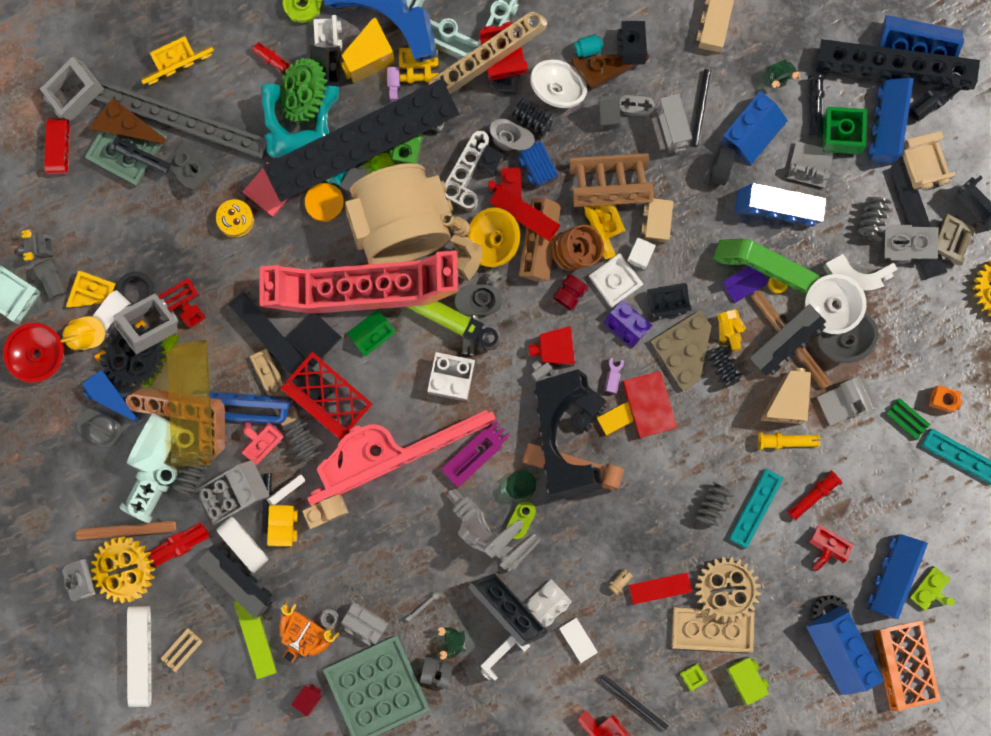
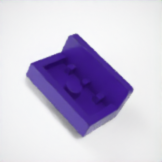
[603,300,653,348]

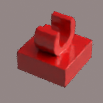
[180,302,206,329]

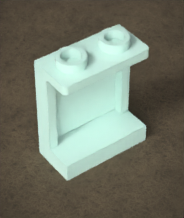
[0,265,41,325]

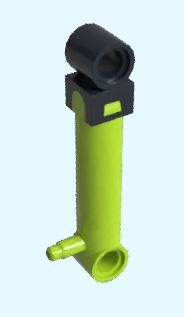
[407,301,500,351]

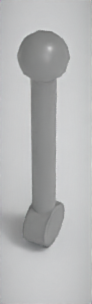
[405,592,440,622]

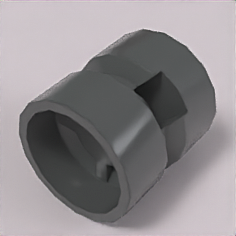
[420,656,454,689]

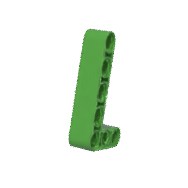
[713,239,820,295]

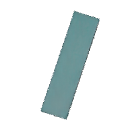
[921,428,991,484]
[728,468,784,549]

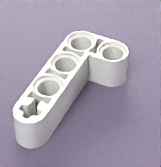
[445,131,489,212]

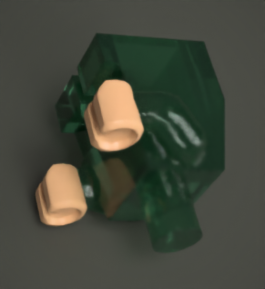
[765,59,800,89]
[438,627,466,659]

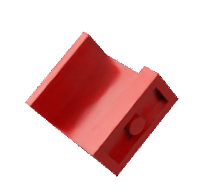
[479,22,528,81]

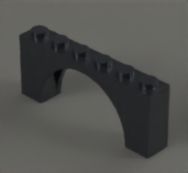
[534,369,602,500]

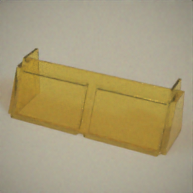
[166,340,213,466]

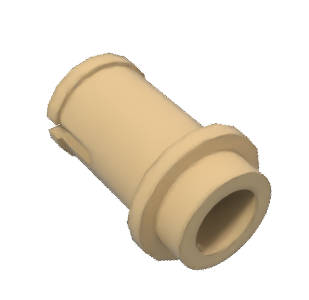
[608,568,633,595]

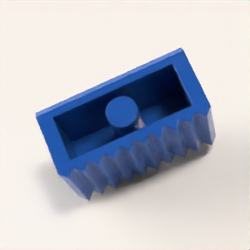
[518,141,558,189]

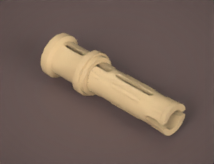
[441,213,470,237]

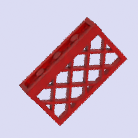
[280,352,373,440]

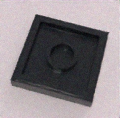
[286,313,342,367]

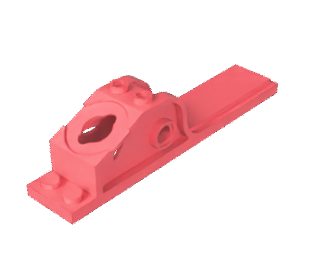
[307,410,496,506]

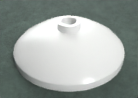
[530,60,587,108]
[805,274,866,334]

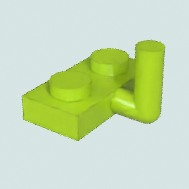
[908,566,955,611]

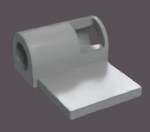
[885,225,938,264]
[816,376,877,426]
[62,559,96,602]

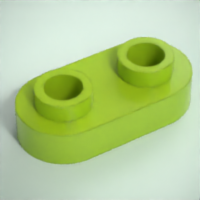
[507,501,536,540]

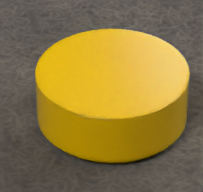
[768,278,788,294]

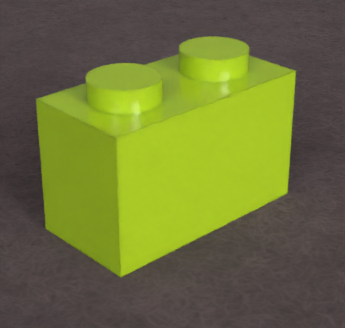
[726,657,769,706]

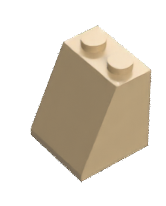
[761,368,811,424]

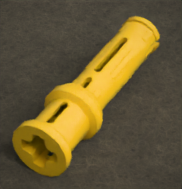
[758,432,820,450]

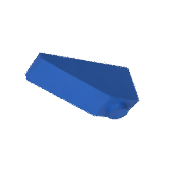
[82,370,140,422]

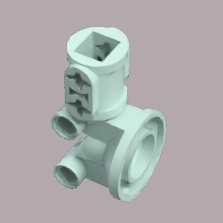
[119,413,196,523]

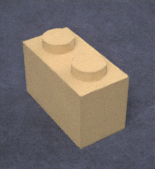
[641,199,673,243]

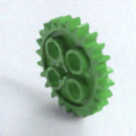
[278,58,327,123]

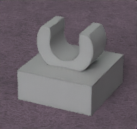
[532,360,555,382]

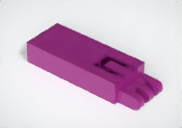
[441,421,510,488]

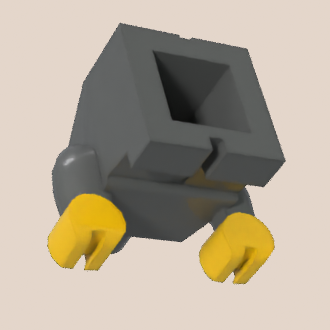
[18,230,54,261]

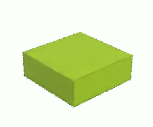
[680,663,708,691]

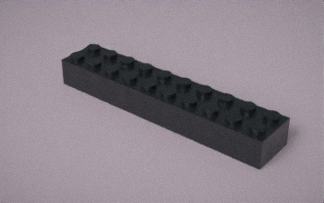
[262,78,460,202]

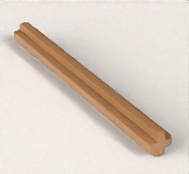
[751,290,831,389]

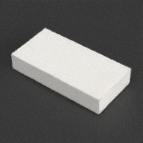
[266,474,305,505]
[559,618,598,663]

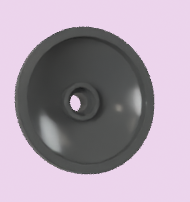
[818,314,879,363]

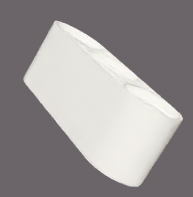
[92,290,132,343]
[216,516,269,573]

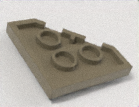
[650,310,712,392]

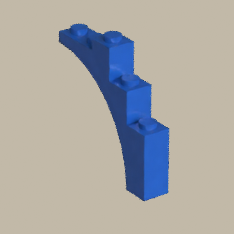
[324,0,438,62]

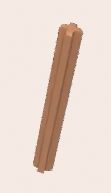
[76,521,177,540]

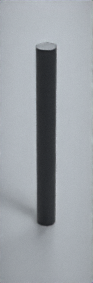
[691,69,712,146]
[599,675,669,732]

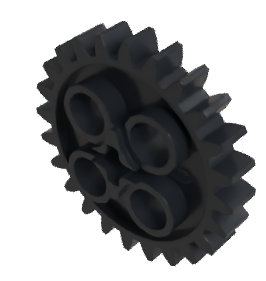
[100,324,166,389]

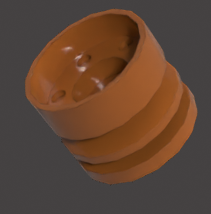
[551,225,604,271]

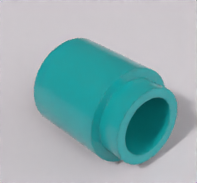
[574,34,604,58]

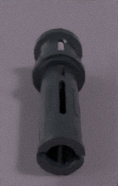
[808,74,826,136]
[110,136,171,175]

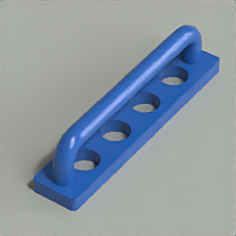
[192,391,293,424]

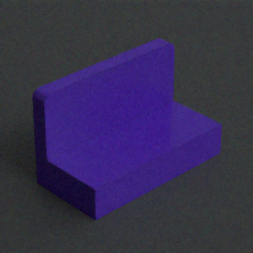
[722,266,768,303]

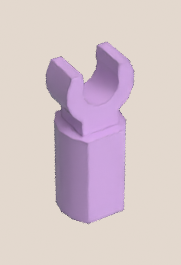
[387,67,400,103]
[604,358,624,394]

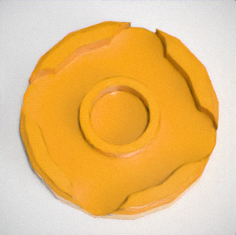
[305,183,344,222]

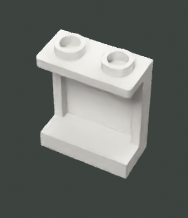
[481,635,530,681]

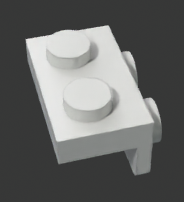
[314,15,343,52]
[524,579,572,627]

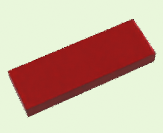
[629,572,693,605]

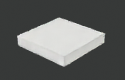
[588,253,644,308]

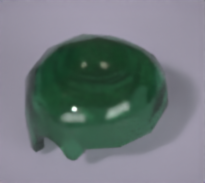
[505,470,537,501]

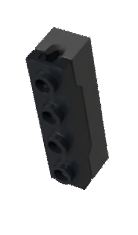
[750,304,827,376]
[197,544,274,619]

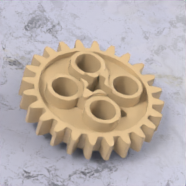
[695,557,761,623]

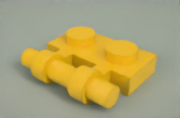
[399,47,439,84]

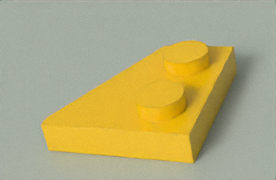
[66,270,117,307]

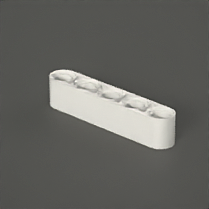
[127,606,152,707]

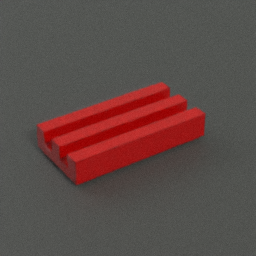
[158,278,200,313]

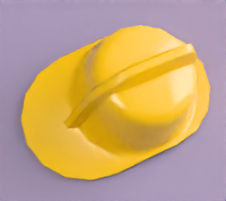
[60,316,105,350]

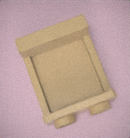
[902,131,956,190]

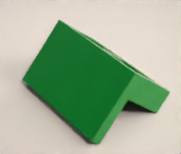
[347,309,396,356]

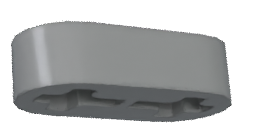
[620,95,655,116]

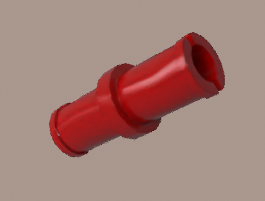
[252,41,290,74]

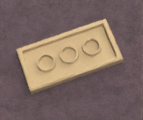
[671,607,755,653]

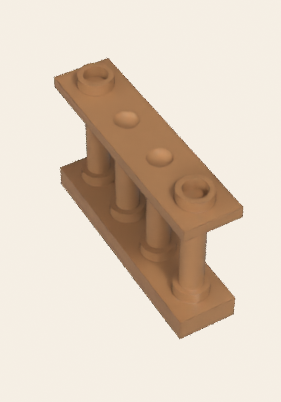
[570,153,654,207]

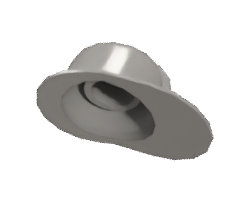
[490,119,535,151]

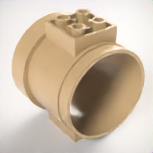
[345,163,453,264]

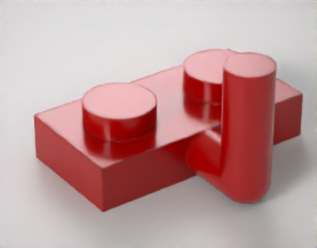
[488,168,522,200]
[809,524,854,571]

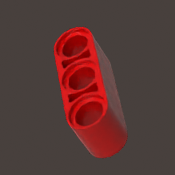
[44,118,70,174]

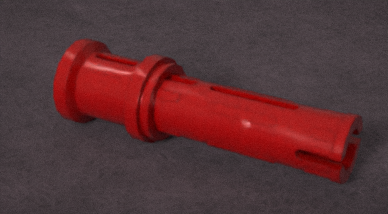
[787,470,843,521]

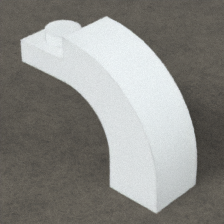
[823,254,898,294]

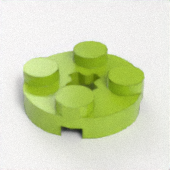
[283,0,322,23]

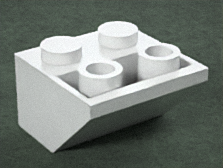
[427,352,475,402]

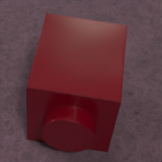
[291,683,324,717]

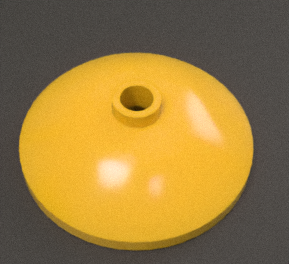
[467,208,520,267]

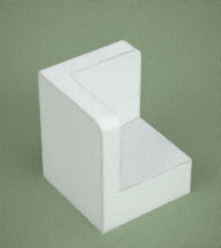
[627,238,656,270]

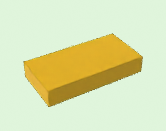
[596,402,633,436]

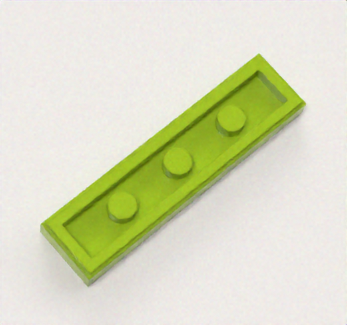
[233,601,277,679]

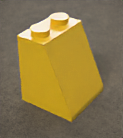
[341,18,395,84]

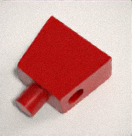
[528,326,575,366]

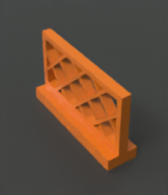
[873,620,941,711]

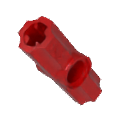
[149,522,210,567]

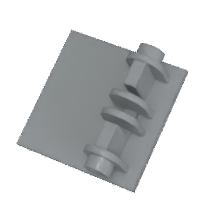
[787,141,834,188]

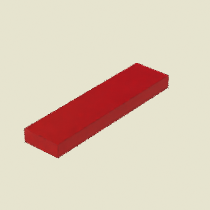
[489,185,561,242]

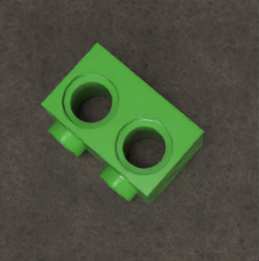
[390,133,423,165]

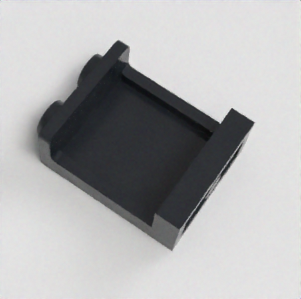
[956,175,991,230]

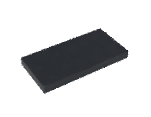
[468,574,548,647]

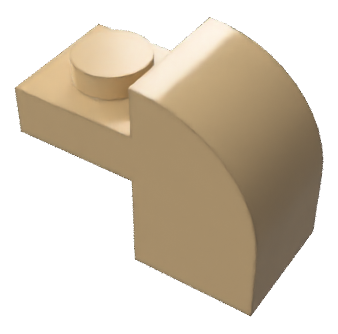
[450,234,482,281]
[302,494,349,529]

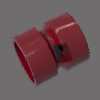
[552,274,589,311]

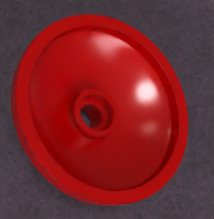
[3,323,64,383]

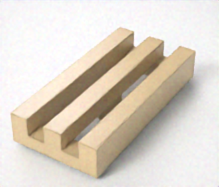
[161,628,204,673]

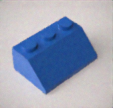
[721,91,788,165]

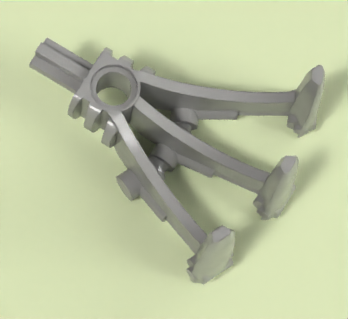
[447,488,541,572]

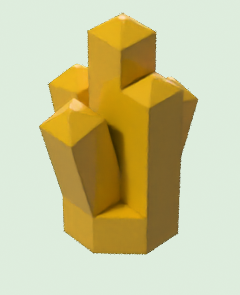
[717,310,746,352]

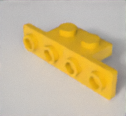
[141,36,214,85]
[576,186,625,259]

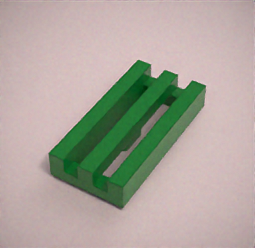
[886,398,931,440]

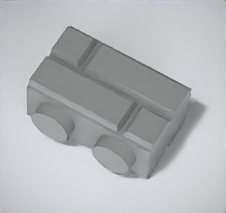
[341,602,389,646]

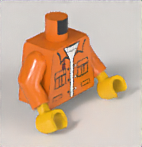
[280,601,339,663]

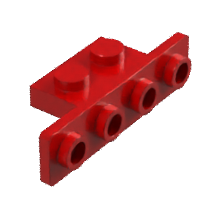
[577,710,631,736]

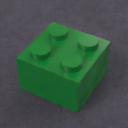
[822,106,867,154]

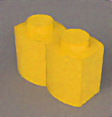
[267,505,298,546]

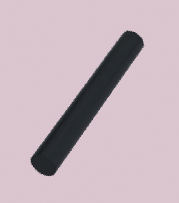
[261,473,272,534]

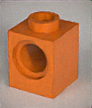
[928,385,962,413]

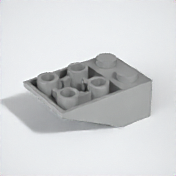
[197,460,270,525]

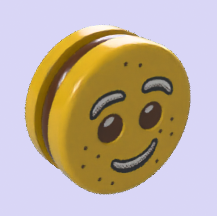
[216,199,254,238]

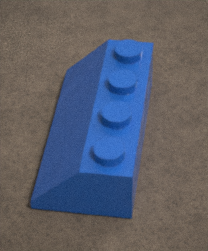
[878,15,964,73]
[868,78,914,164]
[866,534,928,619]
[806,606,884,695]

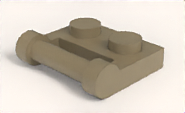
[938,214,976,266]

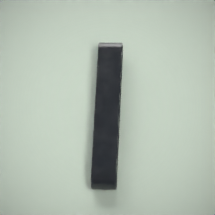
[228,292,333,405]

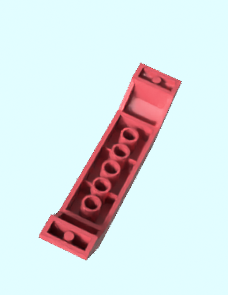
[260,250,459,314]

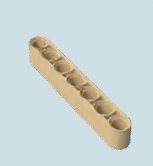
[428,12,547,94]

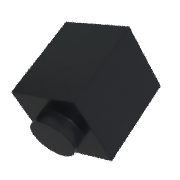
[477,145,504,177]

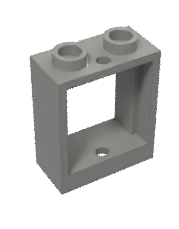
[40,56,104,121]
[656,94,692,154]
[113,294,178,354]

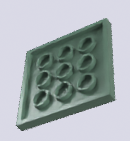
[323,635,431,736]

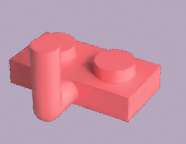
[241,422,284,465]

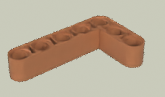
[126,388,225,460]
[522,443,625,491]

